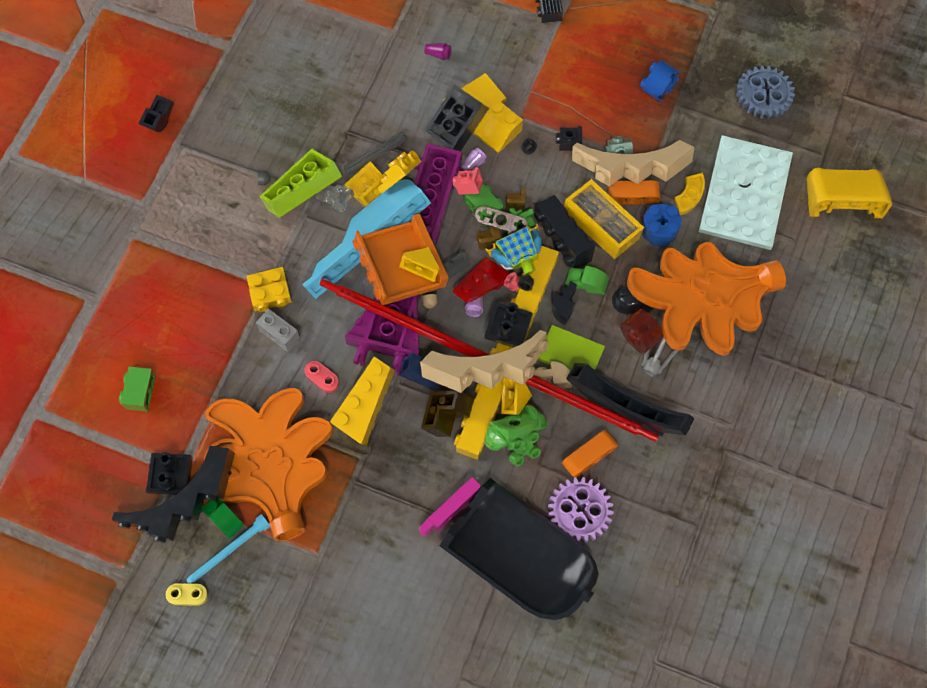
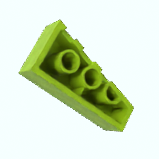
[259,149,342,218]

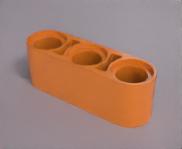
[607,180,661,205]
[562,429,619,478]

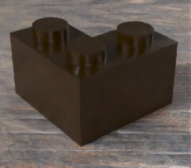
[421,390,474,437]

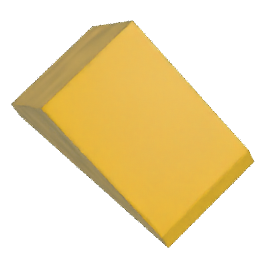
[399,247,440,282]
[501,377,532,415]

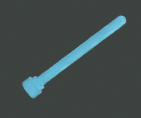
[187,514,270,584]

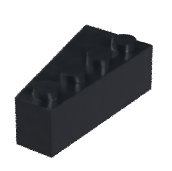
[534,195,595,268]

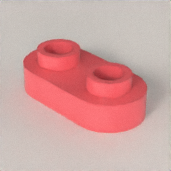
[305,361,339,393]

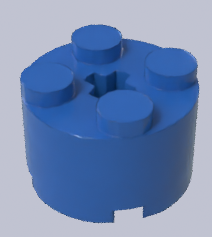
[640,60,681,102]
[642,204,681,247]

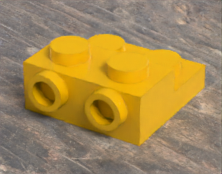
[377,150,422,193]
[246,267,292,312]

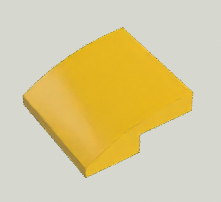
[343,161,386,207]

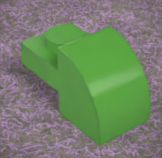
[566,266,609,295]

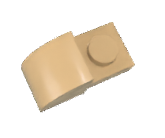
[534,361,572,389]

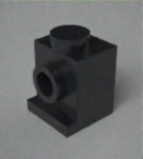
[556,126,582,151]

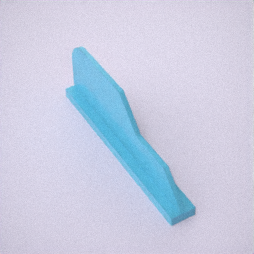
[303,179,431,299]

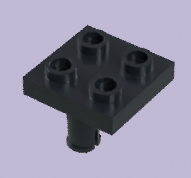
[484,302,533,348]
[146,452,192,495]

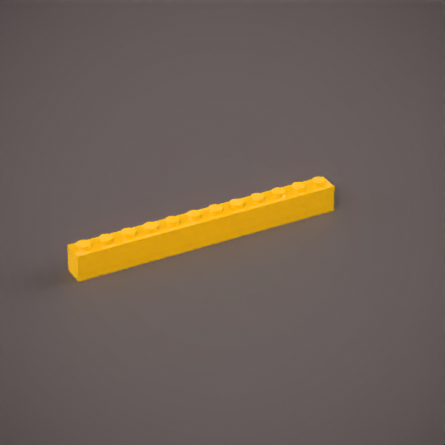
[454,246,559,460]

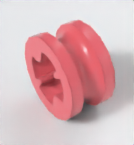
[504,272,521,291]

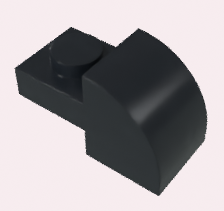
[138,95,174,132]
[552,281,577,325]

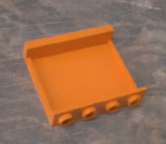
[353,214,449,306]

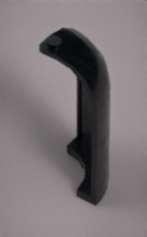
[439,478,599,620]

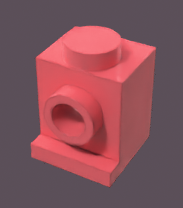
[453,167,483,195]

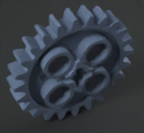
[736,65,795,119]

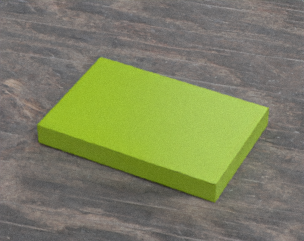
[537,325,605,371]

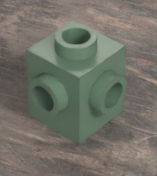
[605,136,633,154]

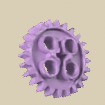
[548,477,614,543]

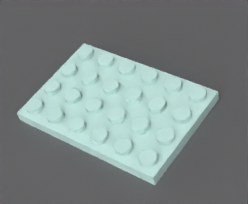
[698,135,793,250]

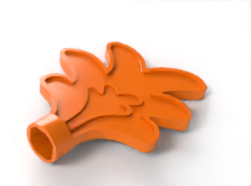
[627,242,786,356]
[204,388,333,541]

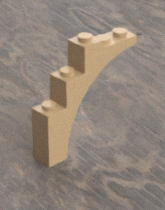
[572,140,694,187]
[420,330,548,393]

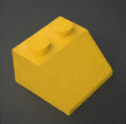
[473,98,523,154]

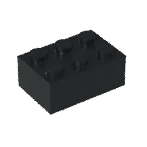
[425,85,489,151]

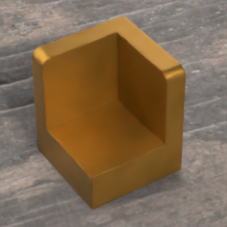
[506,187,526,212]
[476,222,501,250]

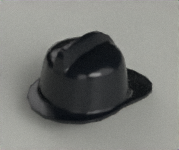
[612,285,654,314]

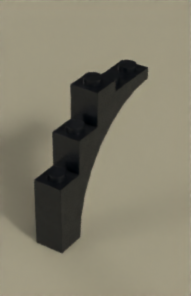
[566,363,695,436]
[112,446,235,543]

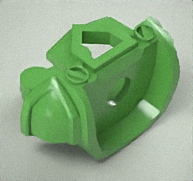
[484,405,548,466]

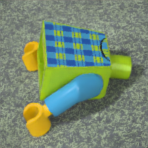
[485,223,542,275]

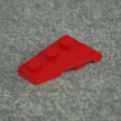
[453,257,510,303]

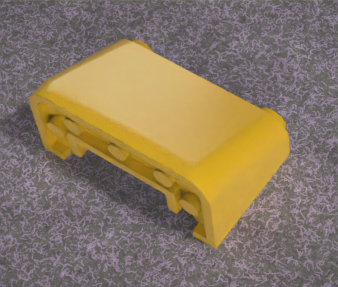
[807,168,892,219]

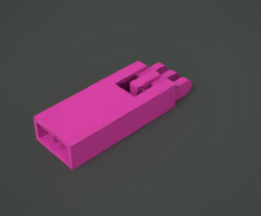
[419,477,481,537]

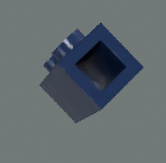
[399,353,441,390]

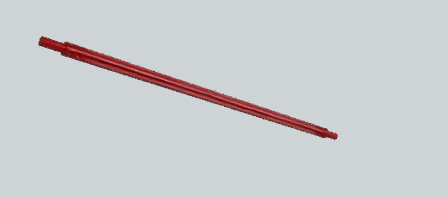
[319,278,659,442]

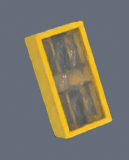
[564,179,645,260]

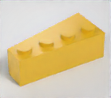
[330,357,395,446]

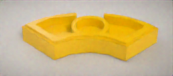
[674,172,705,216]

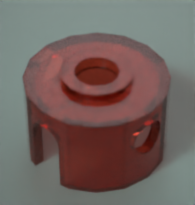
[620,309,663,353]

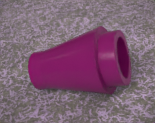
[424,43,451,60]

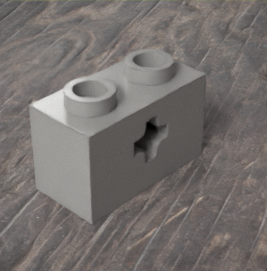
[256,309,300,352]

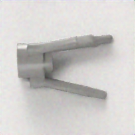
[641,338,678,377]

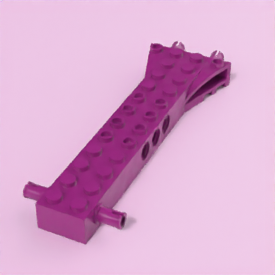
[344,144,468,376]

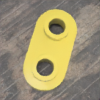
[166,584,208,606]

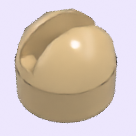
[422,294,437,309]

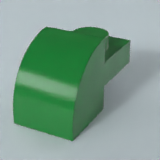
[201,499,244,539]

